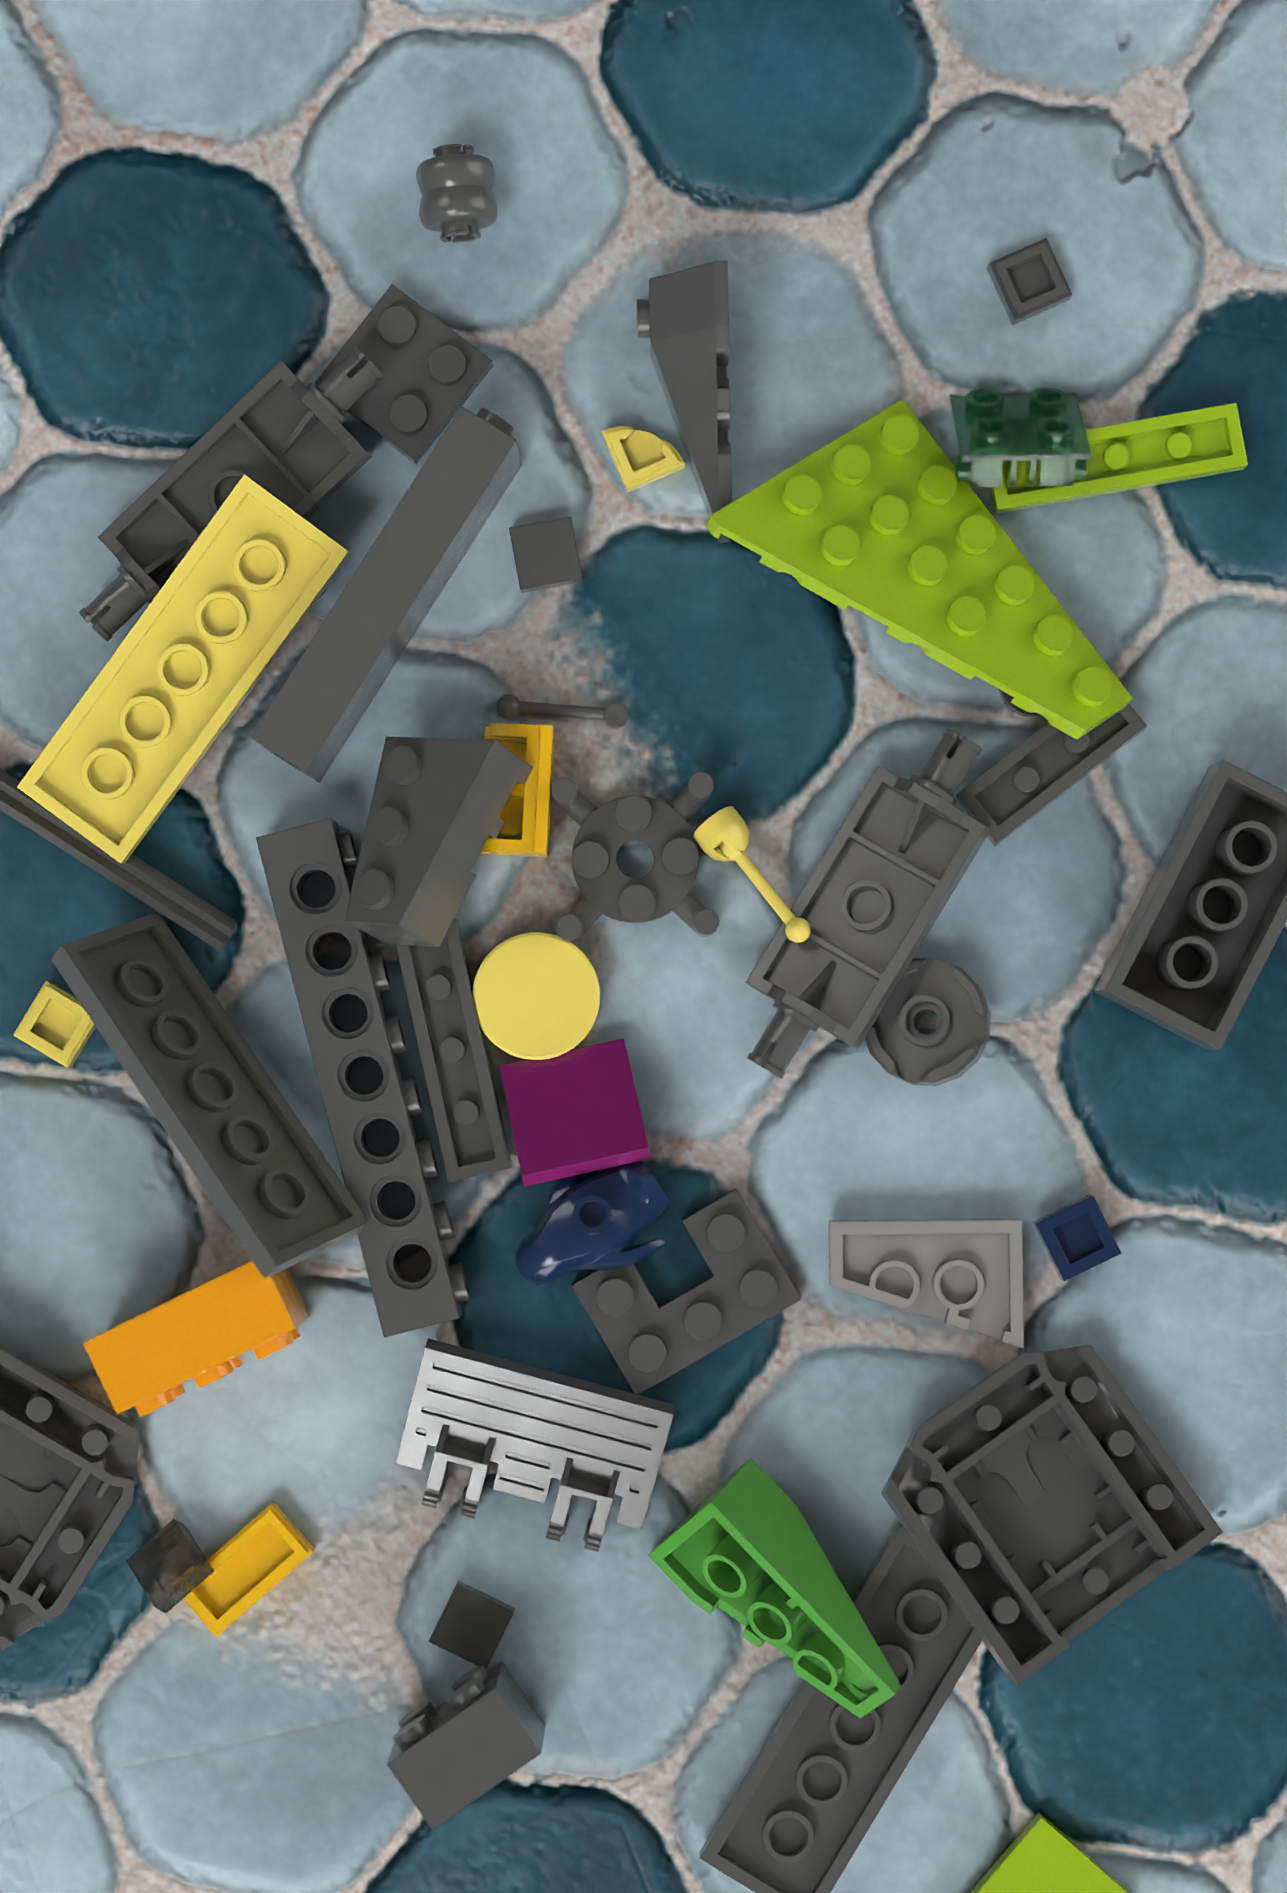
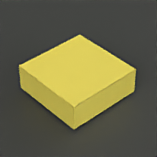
[13,981,96,1068]

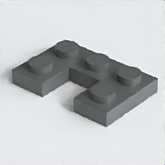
[572,1188,802,1395]

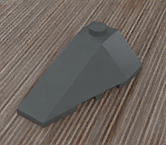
[637,261,732,543]

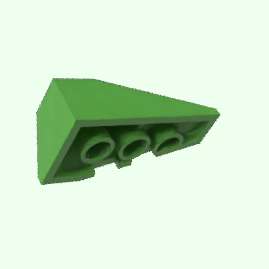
[648,1458,901,1719]

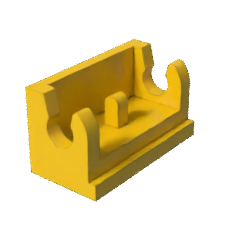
[480,723,555,857]

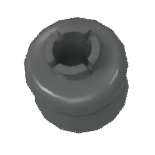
[416,144,498,243]

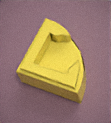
[602,426,685,493]

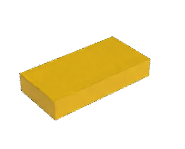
[175,1501,315,1637]

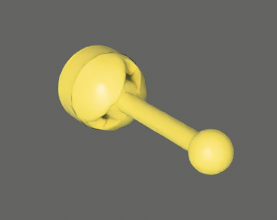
[693,806,811,943]

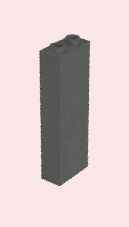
[250,406,522,783]

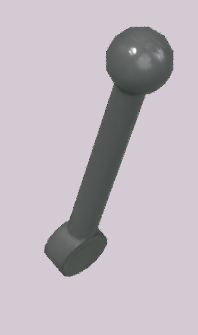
[496,694,629,728]

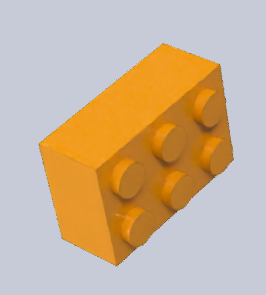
[83,1260,310,1417]

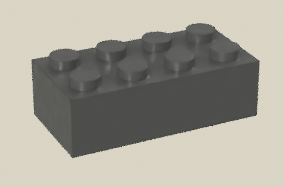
[1094,760,1287,1050]

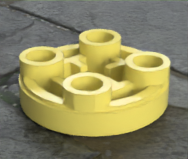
[472,932,601,1060]

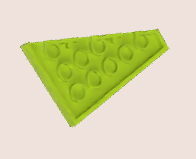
[706,399,1133,740]

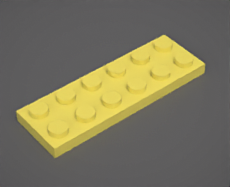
[17,474,351,864]

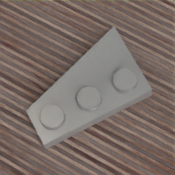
[828,1219,1024,1349]

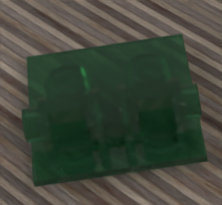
[950,388,1091,488]

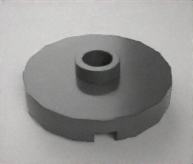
[865,958,991,1086]

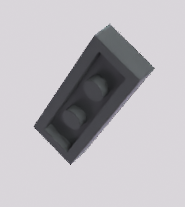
[956,704,1147,847]

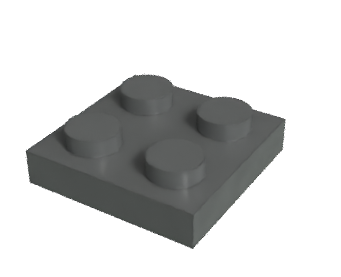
[315,284,493,464]

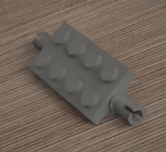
[79,346,384,642]
[746,728,990,1079]

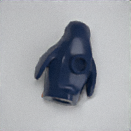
[515,1161,671,1285]

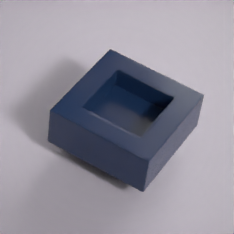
[1033,1194,1121,1281]

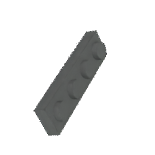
[396,918,513,1182]

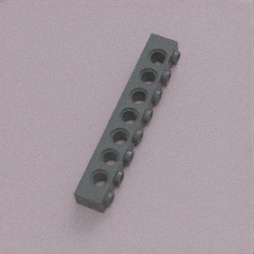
[256,818,470,1338]

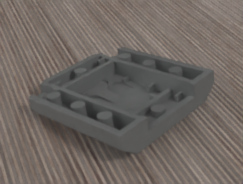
[0,1343,140,1651]
[881,1344,1223,1685]

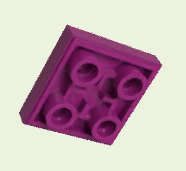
[499,1038,651,1186]

